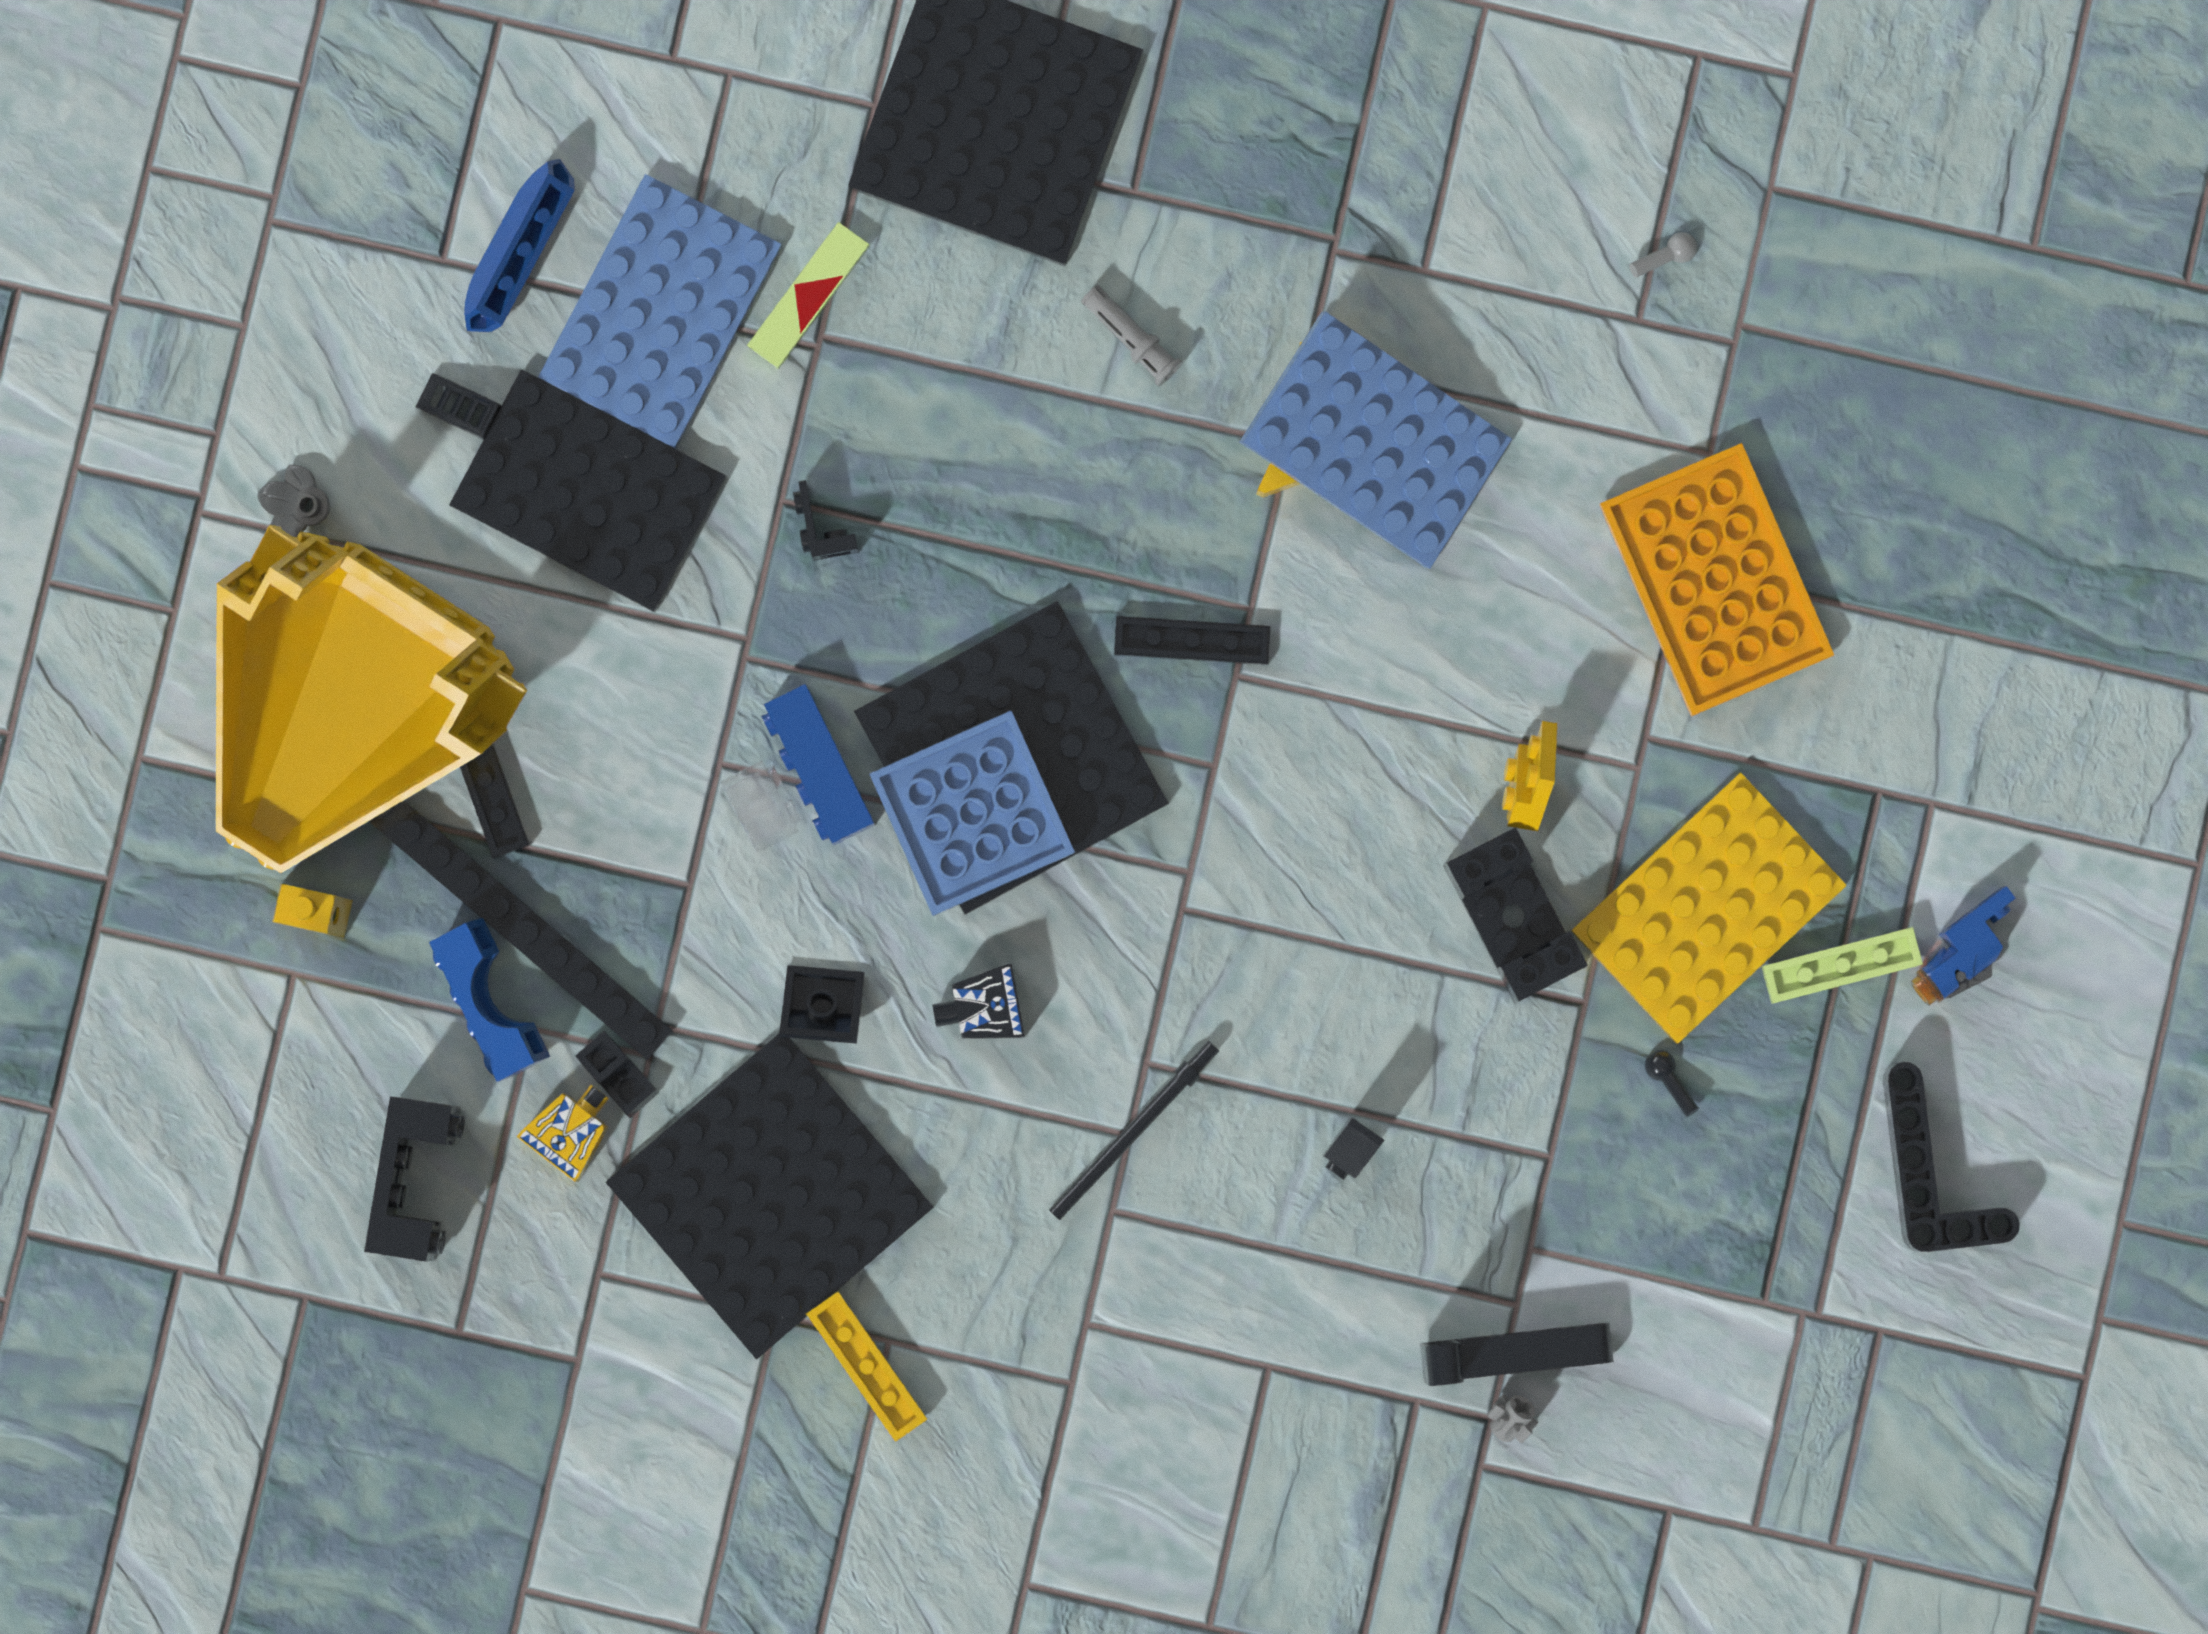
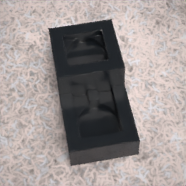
[575,1031,659,1118]

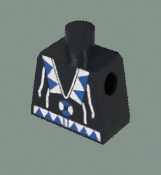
[932,964,1025,1039]

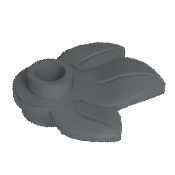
[257,465,330,537]

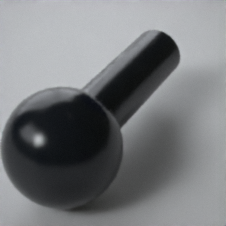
[1645,1050,1699,1117]

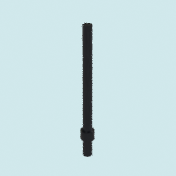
[1049,1040,1219,1220]

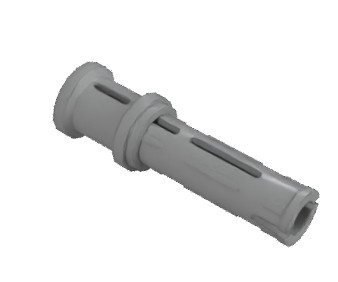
[1081,285,1183,387]

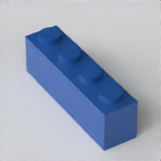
[761,684,875,845]

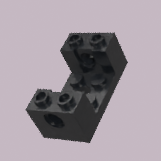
[1443,827,1588,1003]
[364,1096,465,1262]

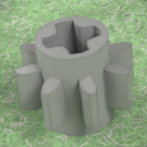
[1487,1394,1538,1443]

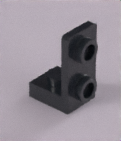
[793,480,859,561]

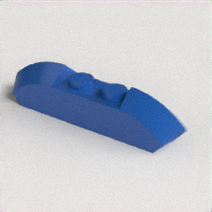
[464,159,575,332]

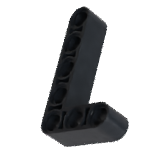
[1883,1062,2020,1252]
[1420,1323,1614,1386]

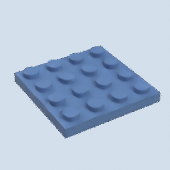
[869,711,1075,916]

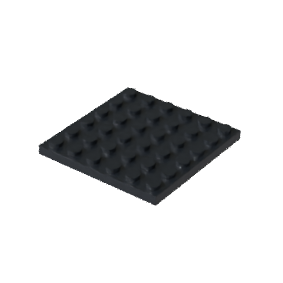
[848,0,1143,267]
[854,600,1169,915]
[605,1034,934,1360]

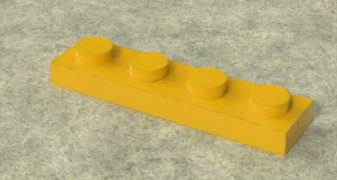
[806,1291,928,1442]

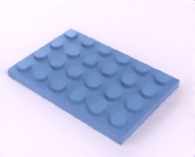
[538,174,782,449]
[1239,311,1512,569]

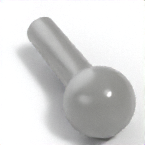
[1629,232,1697,277]

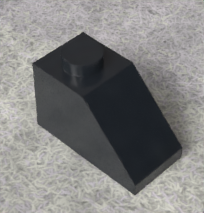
[1322,1117,1384,1180]

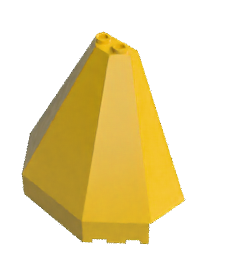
[216,525,527,873]

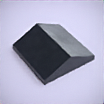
[779,965,865,1044]

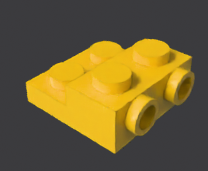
[1502,721,1557,832]

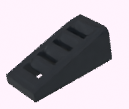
[415,373,501,440]

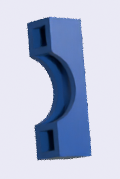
[429,918,551,1082]

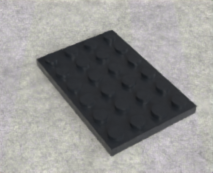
[449,369,727,613]

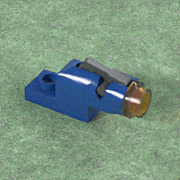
[1910,886,2016,1006]

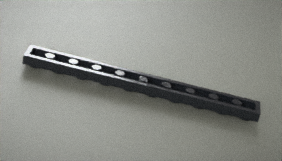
[369,800,673,1060]

